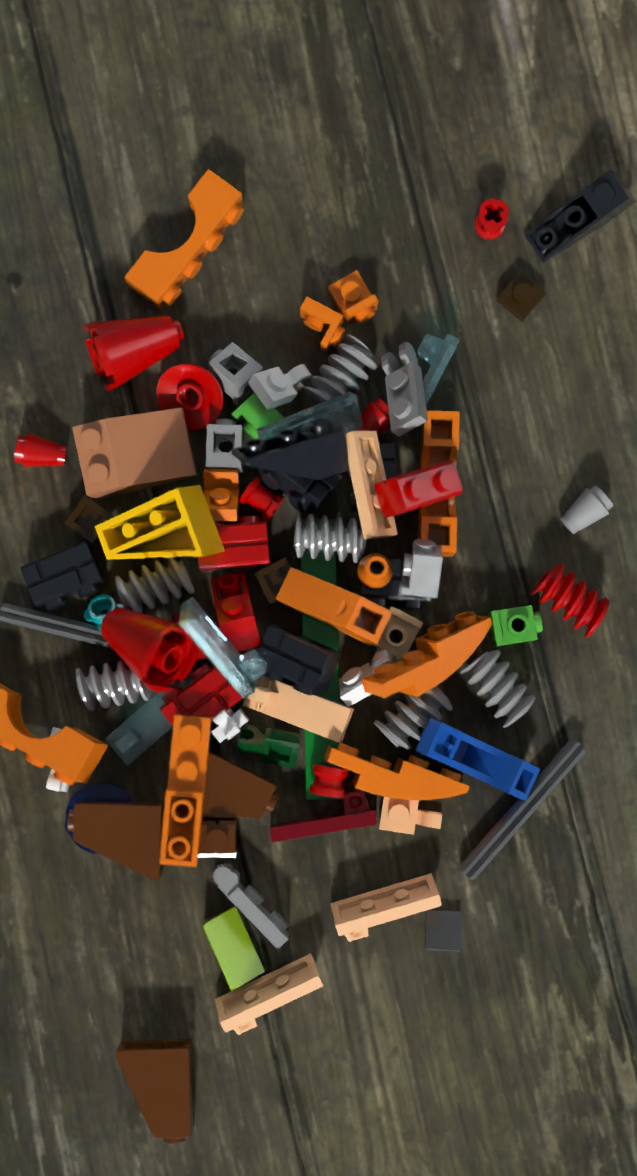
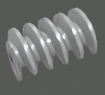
[304,334,377,412]
[294,513,366,564]
[115,557,195,613]
[460,649,536,728]
[76,660,153,711]
[373,686,453,750]

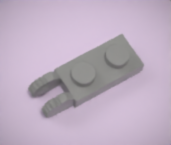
[381,342,428,437]
[212,862,289,948]

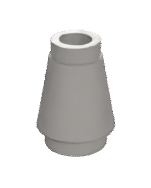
[560,485,614,535]

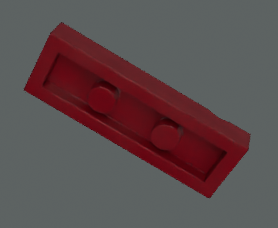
[269,790,378,843]

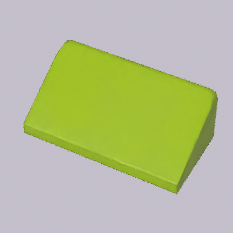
[202,906,265,991]

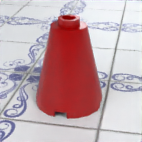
[83,315,184,392]
[101,608,199,693]

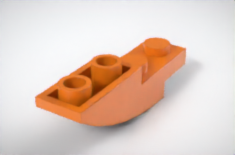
[361,611,492,698]
[160,714,212,867]
[323,743,470,800]

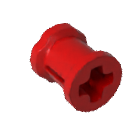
[474,198,509,240]
[239,477,285,522]

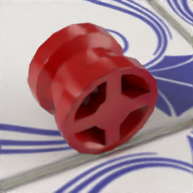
[309,764,348,798]

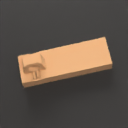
[345,431,398,540]
[243,672,354,743]
[330,873,442,942]
[215,953,324,1035]

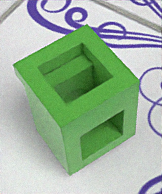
[232,392,287,440]
[487,605,543,647]

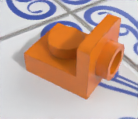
[327,270,378,325]
[300,296,346,353]
[203,468,240,521]

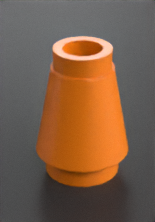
[357,553,393,589]

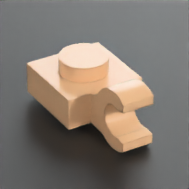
[379,796,442,835]

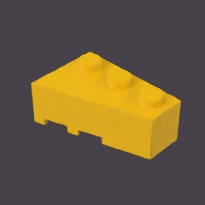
[95,485,225,560]

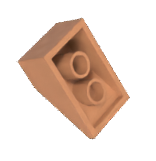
[72,408,198,500]

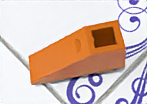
[275,567,392,645]

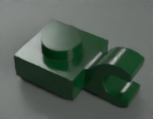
[237,725,301,768]

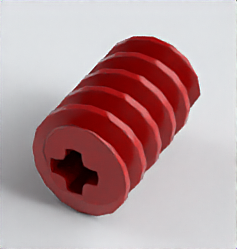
[530,563,610,638]

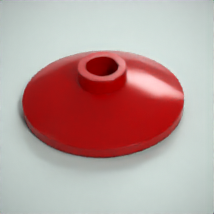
[156,363,224,430]

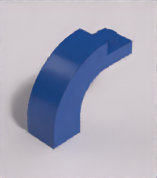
[416,718,540,801]

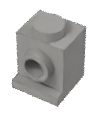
[208,342,263,406]
[206,419,244,472]
[400,539,443,598]

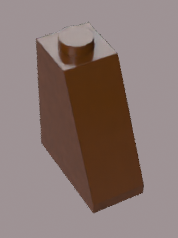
[203,750,280,819]
[67,801,165,880]
[116,1039,194,1143]

